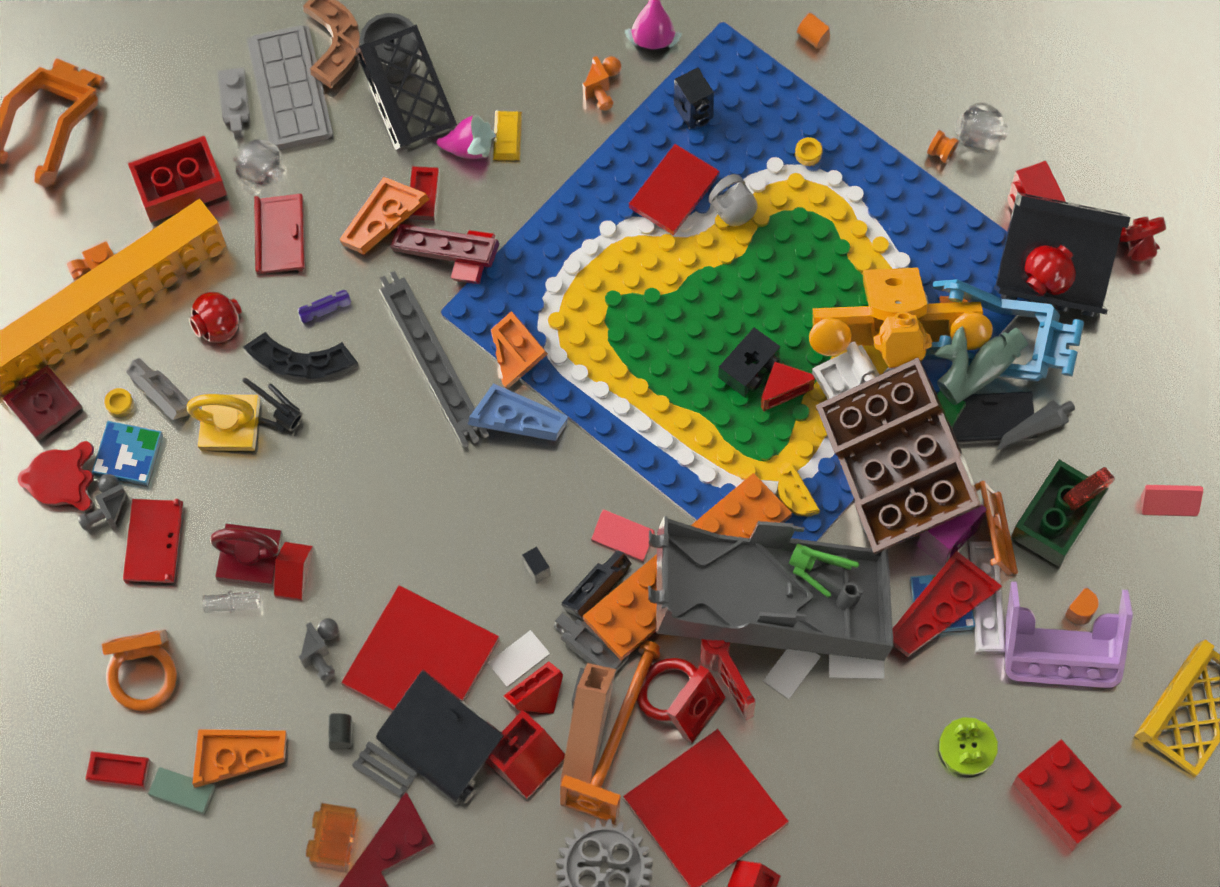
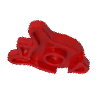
[17,441,94,512]

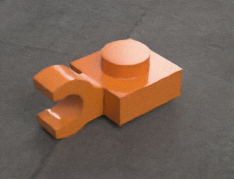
[67,241,114,280]

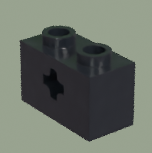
[674,67,714,130]
[718,327,781,397]

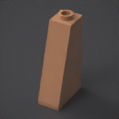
[560,663,616,784]

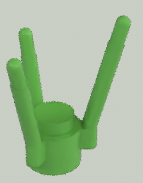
[789,543,859,597]

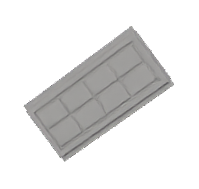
[247,25,334,150]

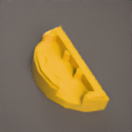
[777,463,820,517]

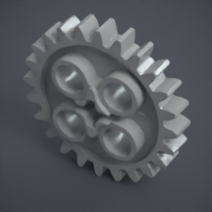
[556,819,652,887]

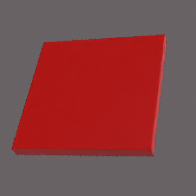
[341,585,500,711]
[623,729,789,887]

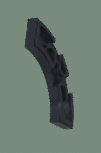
[243,332,359,381]

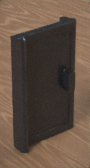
[952,391,1038,444]

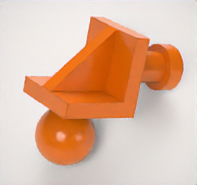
[583,56,622,111]

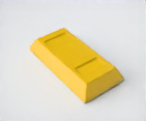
[493,111,522,161]

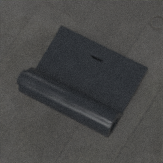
[376,670,504,805]

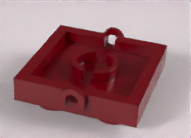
[2,365,82,442]

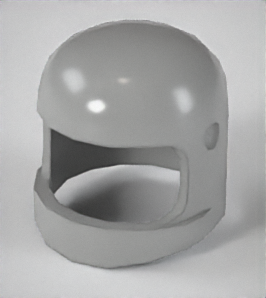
[709,174,757,226]

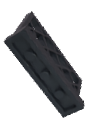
[355,25,457,150]

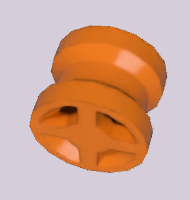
[927,130,959,164]

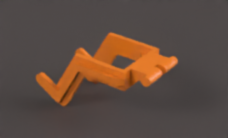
[0,58,105,188]

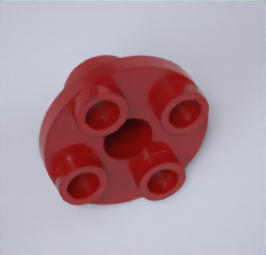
[1119,217,1167,262]

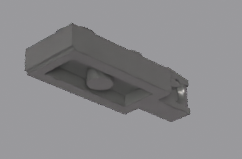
[554,613,629,674]

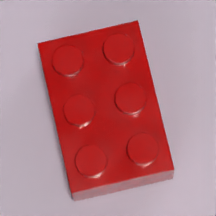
[128,135,227,223]
[1013,739,1122,852]

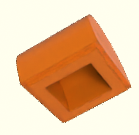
[797,13,830,49]
[1065,588,1099,625]

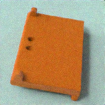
[974,481,1018,575]

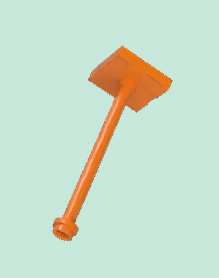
[560,641,660,825]

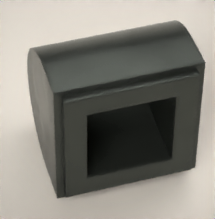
[328,713,352,750]

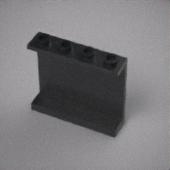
[994,192,1131,317]

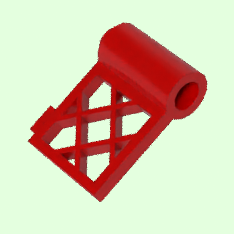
[700,639,756,721]

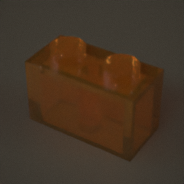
[306,803,359,873]

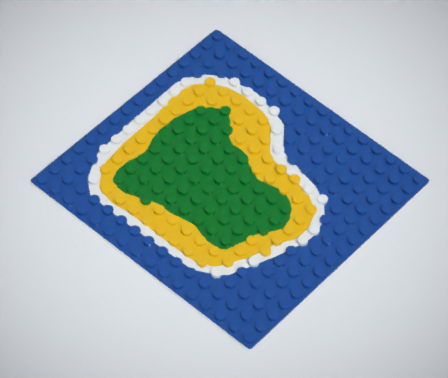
[441,22,1028,542]

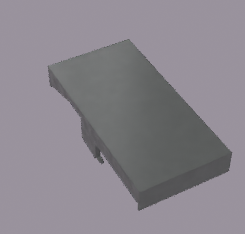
[648,516,893,661]

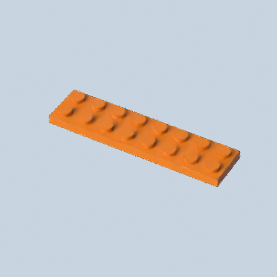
[583,473,792,661]

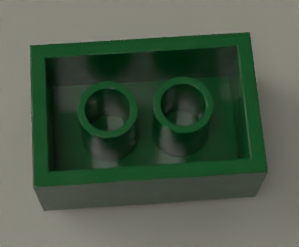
[1011,459,1109,567]

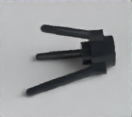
[242,378,303,433]

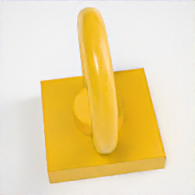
[186,394,260,451]

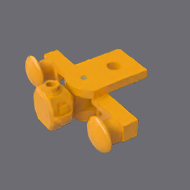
[809,268,993,368]

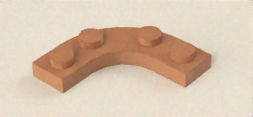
[303,0,360,88]

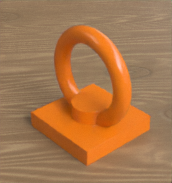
[101,629,177,711]

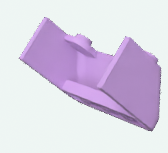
[1005,582,1133,688]

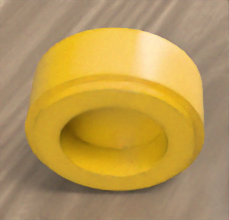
[795,137,822,166]
[104,388,134,418]

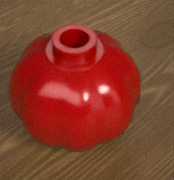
[1025,245,1076,296]
[189,292,242,343]

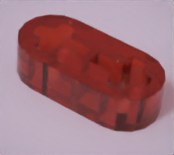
[1063,467,1115,510]

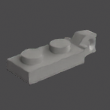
[217,67,250,139]
[126,358,189,420]

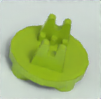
[939,717,998,775]

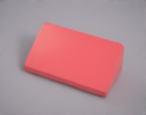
[1141,485,1203,516]
[591,509,655,562]

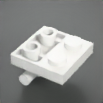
[812,342,880,399]

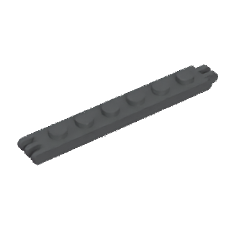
[379,271,489,448]

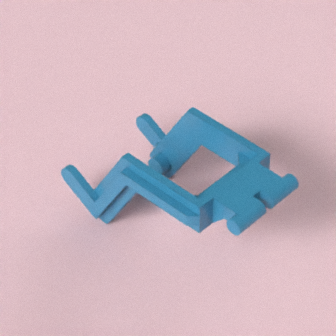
[923,279,1084,382]

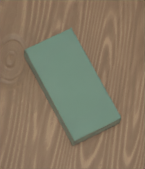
[148,767,215,815]

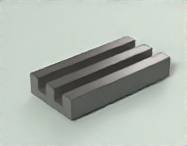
[352,741,418,798]

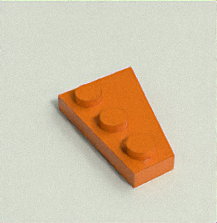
[192,729,287,788]

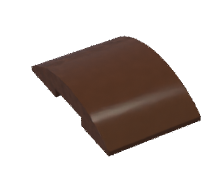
[816,357,981,554]

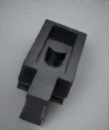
[561,550,632,619]

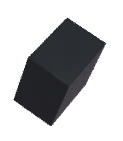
[522,546,551,584]

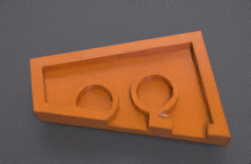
[339,177,429,254]

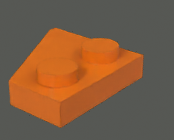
[491,311,548,389]

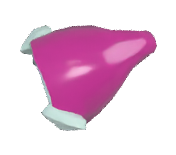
[625,0,682,49]
[437,115,496,159]

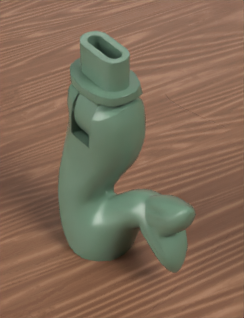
[935,326,1028,405]

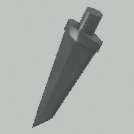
[996,400,1075,451]

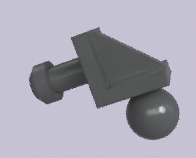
[78,474,128,531]
[298,618,339,681]

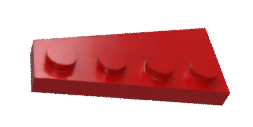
[892,551,1002,657]

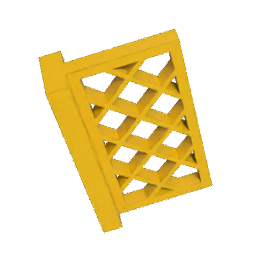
[1134,639,1220,777]

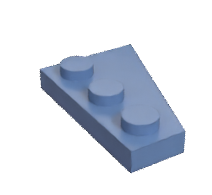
[468,383,569,441]

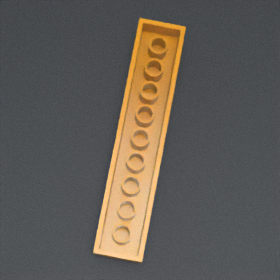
[0,199,226,397]

